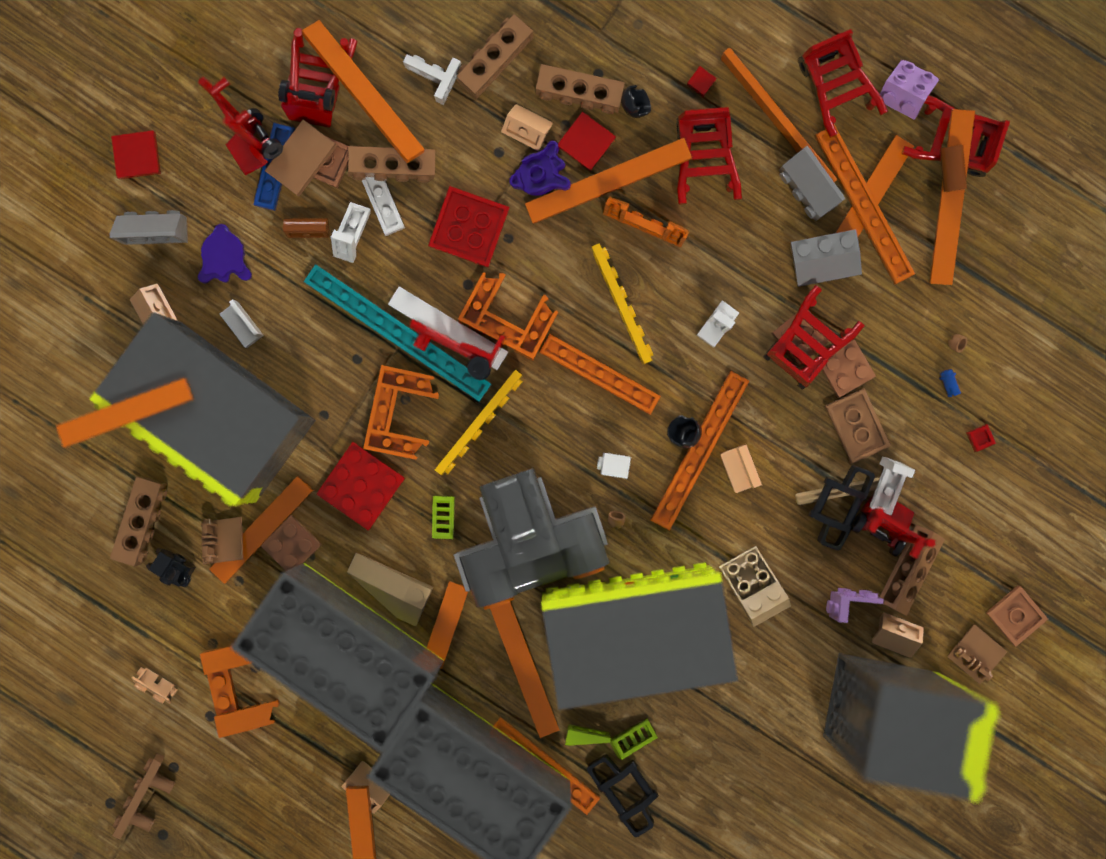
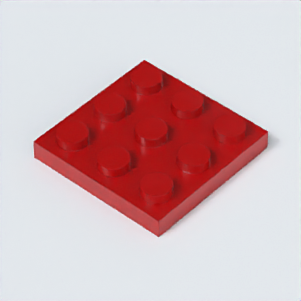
[428,186,510,268]
[316,442,406,531]

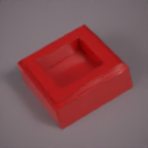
[687,66,717,97]
[966,424,996,452]

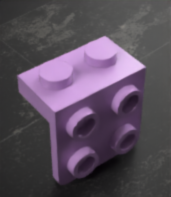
[880,60,939,120]
[826,588,884,623]

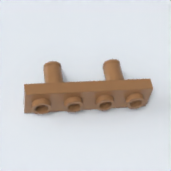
[112,753,175,840]

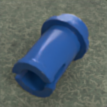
[939,369,961,397]

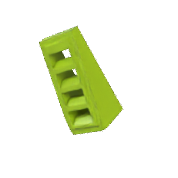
[432,496,455,539]
[610,719,658,760]
[565,724,611,746]

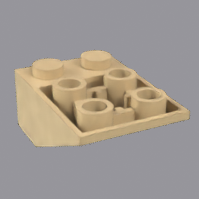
[719,546,791,627]

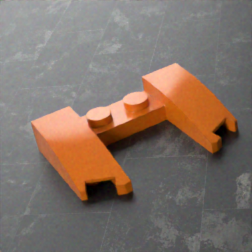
[603,197,689,248]
[458,273,558,361]
[363,365,439,460]
[200,645,280,738]

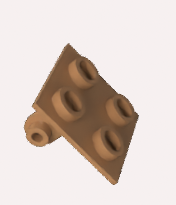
[201,517,243,565]
[947,624,1007,684]

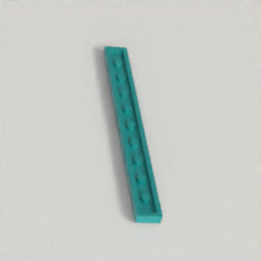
[303,264,492,402]

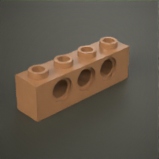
[456,14,533,100]
[536,64,625,114]
[348,146,435,183]
[110,476,167,566]
[880,525,945,616]

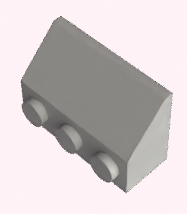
[779,146,846,221]
[110,210,188,245]
[790,229,862,287]

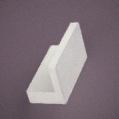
[220,299,264,348]

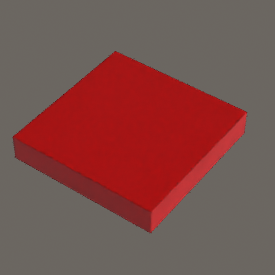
[558,111,616,172]
[111,130,161,179]

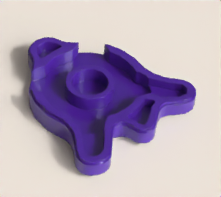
[509,141,571,196]
[198,224,252,284]

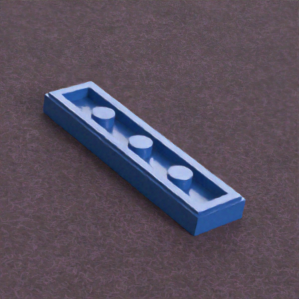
[253,123,295,211]

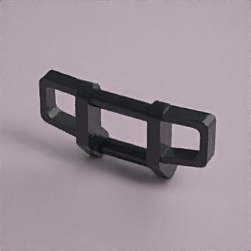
[808,465,875,551]
[587,754,659,838]

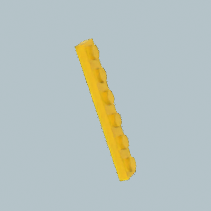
[591,243,654,365]
[435,370,523,475]

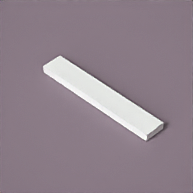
[388,287,508,370]

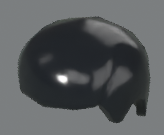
[621,85,651,118]
[667,415,702,449]

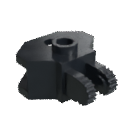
[146,548,196,588]

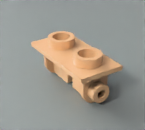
[132,667,178,704]

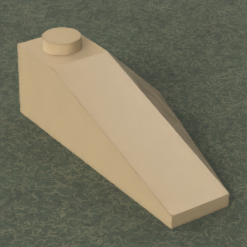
[347,553,434,626]

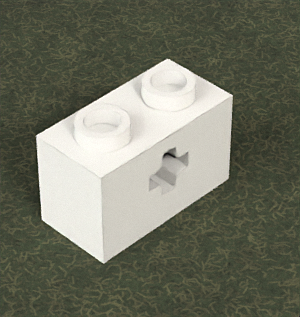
[597,453,631,478]

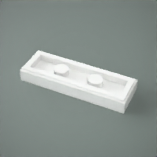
[362,177,405,236]

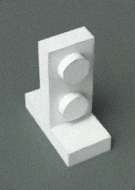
[403,54,461,105]
[331,202,371,263]
[697,300,739,348]
[869,456,915,515]

